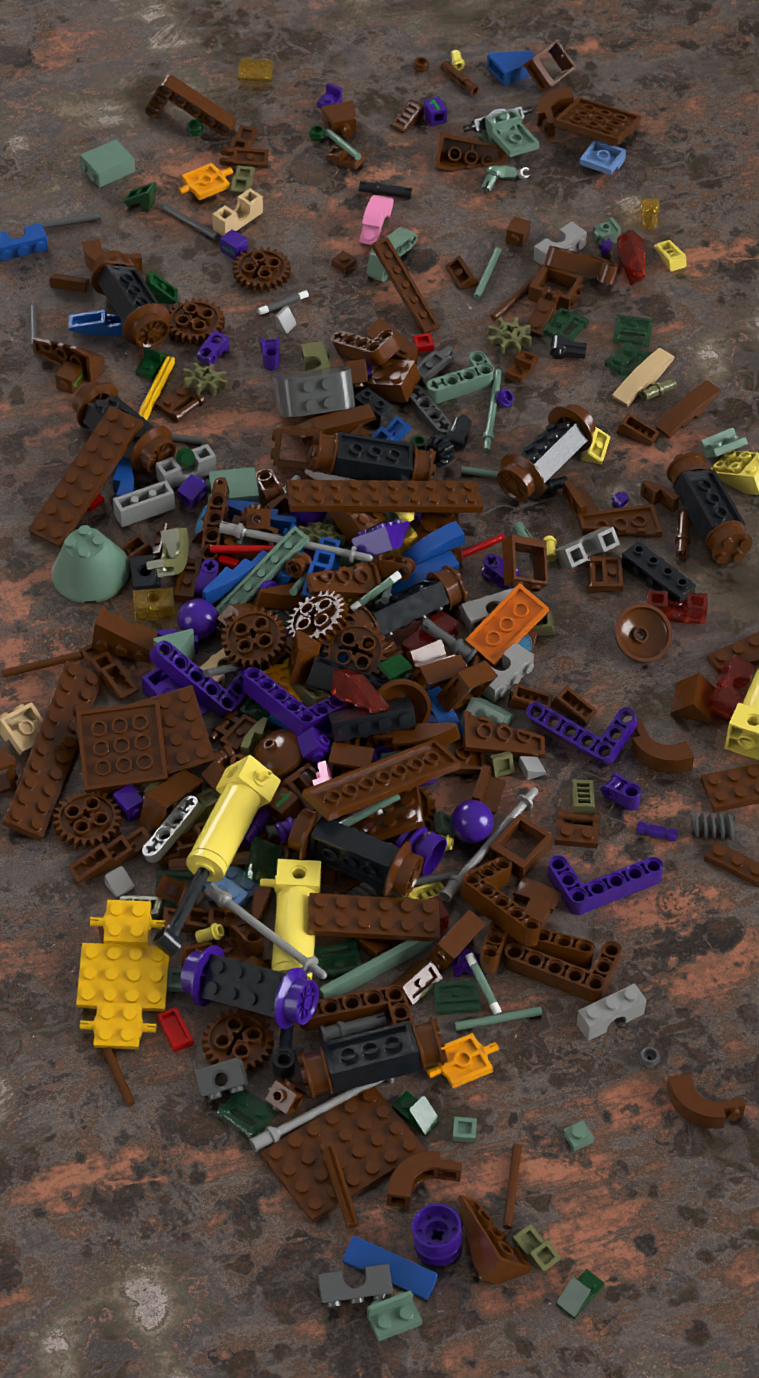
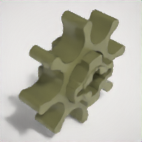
[487,317,532,354]
[182,363,228,396]
[299,519,346,546]

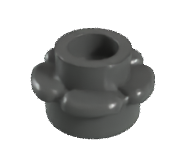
[638,1047,661,1068]

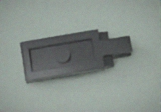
[416,345,454,384]

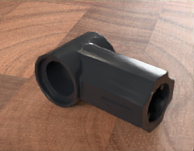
[549,335,587,360]
[446,415,472,451]

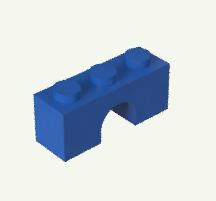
[0,223,48,262]

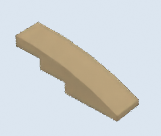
[612,348,675,407]

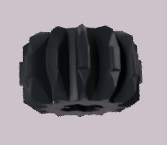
[423,434,456,467]

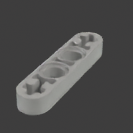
[142,796,201,863]

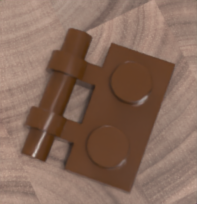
[209,710,258,754]

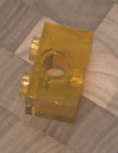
[133,587,175,621]

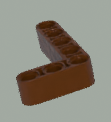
[145,75,237,136]
[460,857,541,947]
[478,921,595,974]
[503,941,622,1003]
[299,985,414,1031]

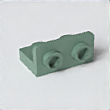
[700,428,748,458]
[367,1290,422,1342]

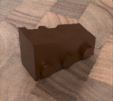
[363,317,418,365]
[92,605,158,664]
[138,770,204,836]

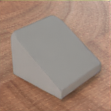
[275,306,296,334]
[519,756,546,780]
[104,866,135,899]

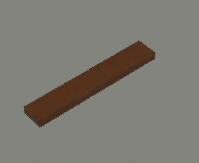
[371,237,440,334]

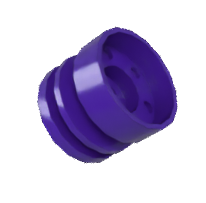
[395,827,447,876]
[412,1204,463,1266]

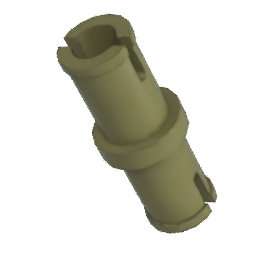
[640,378,677,402]

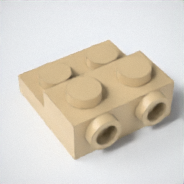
[0,702,43,755]

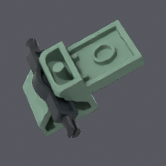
[463,106,540,157]

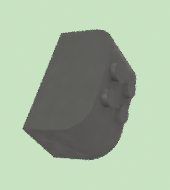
[273,365,355,417]

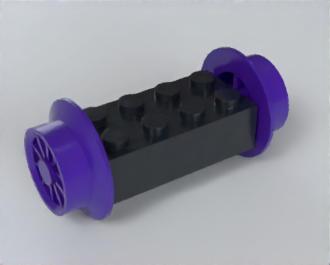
[181,945,319,1029]

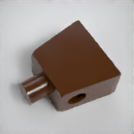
[321,100,356,138]

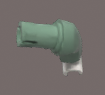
[481,165,529,192]

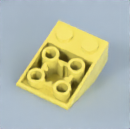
[711,450,759,495]

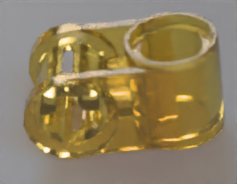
[641,198,660,229]

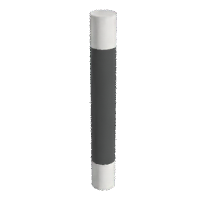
[257,290,309,315]

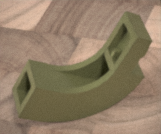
[146,528,189,578]

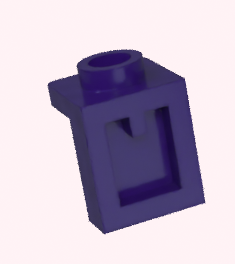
[317,83,342,108]
[452,948,487,978]

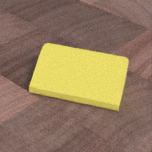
[580,427,610,464]

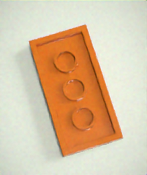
[465,583,550,667]

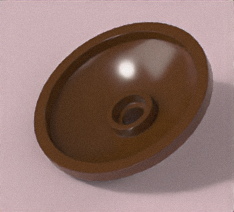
[614,603,672,663]
[370,679,431,730]
[251,728,303,779]

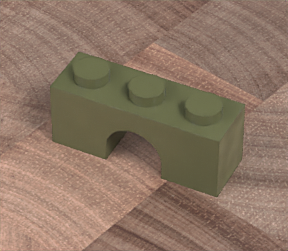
[301,341,333,371]

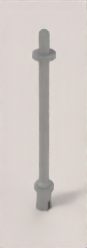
[219,521,373,563]
[439,787,538,902]
[205,883,327,979]
[249,1078,394,1152]

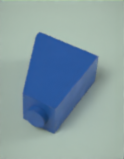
[487,50,540,86]

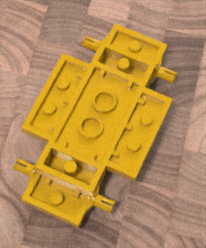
[76,900,170,1050]

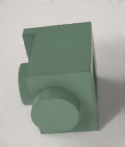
[592,217,621,245]

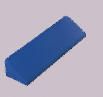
[342,1236,438,1301]

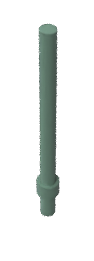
[482,369,502,453]

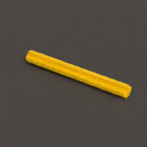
[138,356,175,420]

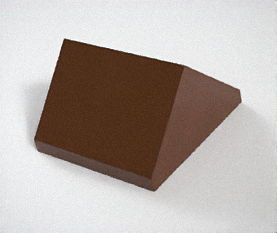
[288,630,321,686]
[671,673,717,723]

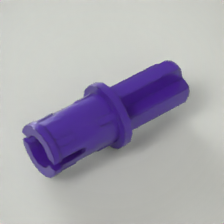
[241,809,270,847]

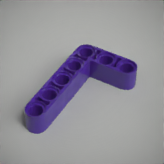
[149,640,251,718]
[243,667,347,736]
[526,702,638,765]
[547,855,663,915]

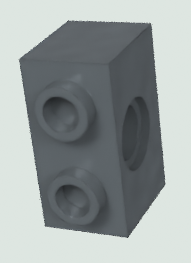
[195,1057,249,1101]

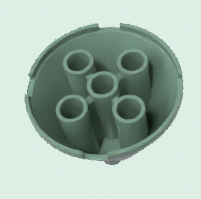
[51,525,130,604]

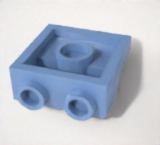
[580,140,626,175]
[202,865,260,908]

